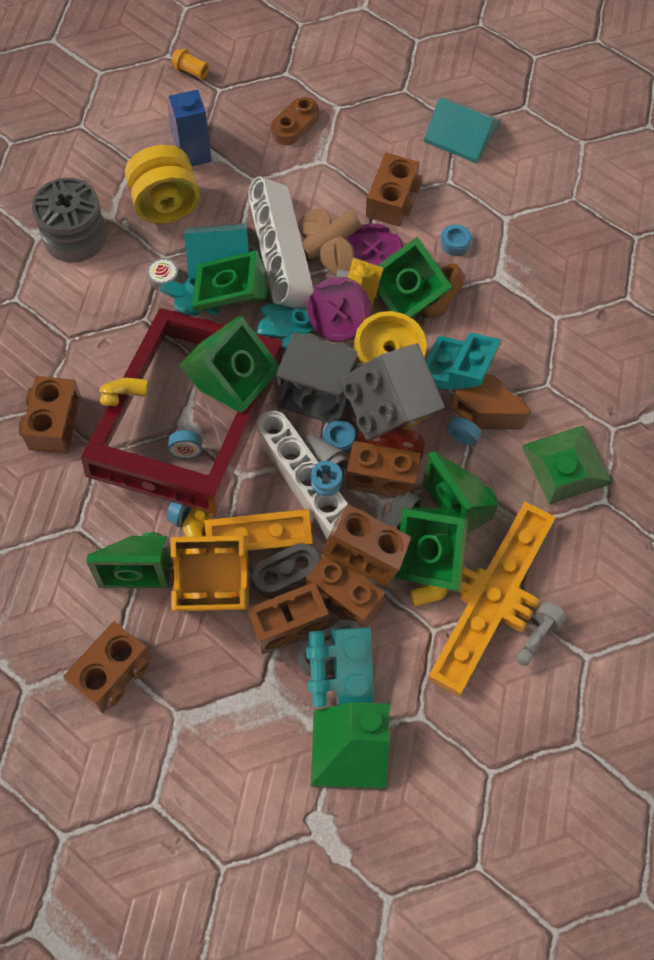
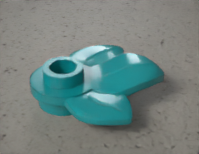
[159,277,221,316]
[257,303,314,353]

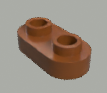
[271,97,319,145]
[421,263,465,318]

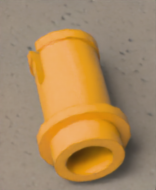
[171,48,210,80]

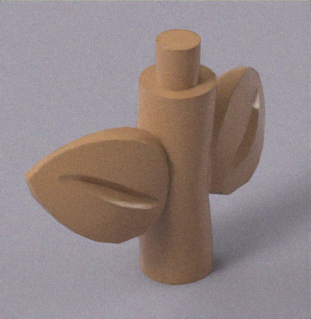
[298,209,362,275]

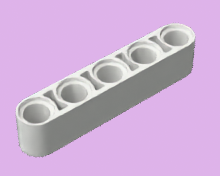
[248,176,314,310]
[258,411,348,541]

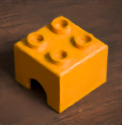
[170,535,249,611]

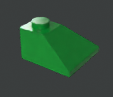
[377,237,453,318]
[191,250,269,311]
[180,316,280,413]
[522,425,612,504]
[422,451,498,534]
[395,507,468,591]
[86,532,171,588]
[311,702,390,790]

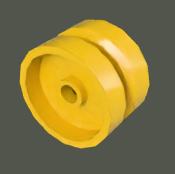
[124,145,200,224]
[353,311,427,364]

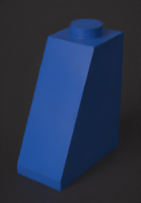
[168,89,212,166]

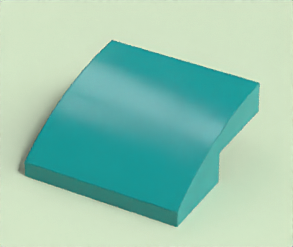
[425,332,501,389]

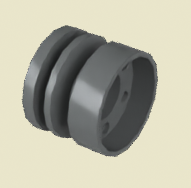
[32,178,107,263]

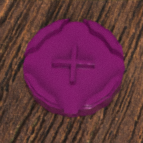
[346,223,403,266]
[308,277,371,342]

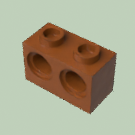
[366,152,423,227]
[19,376,81,454]
[346,441,421,498]
[321,504,411,587]
[306,556,386,627]
[247,582,329,655]
[63,621,151,713]

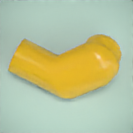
[99,378,149,406]
[182,508,213,537]
[409,585,449,607]

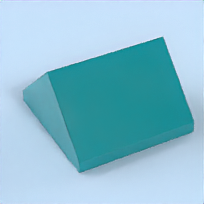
[424,97,501,163]
[184,223,249,278]

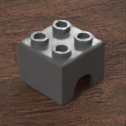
[277,333,357,423]
[341,343,445,441]

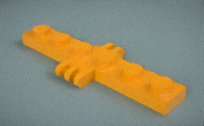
[427,501,556,697]

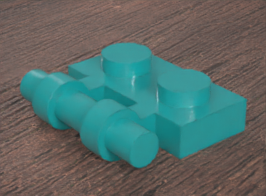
[306,627,374,708]

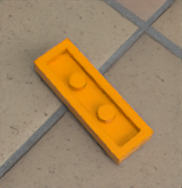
[204,509,313,551]

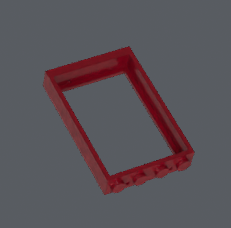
[81,308,283,515]

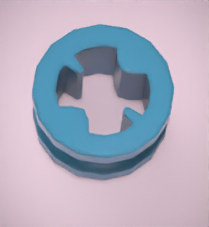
[311,461,342,496]

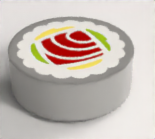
[147,258,179,289]

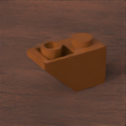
[451,373,531,430]

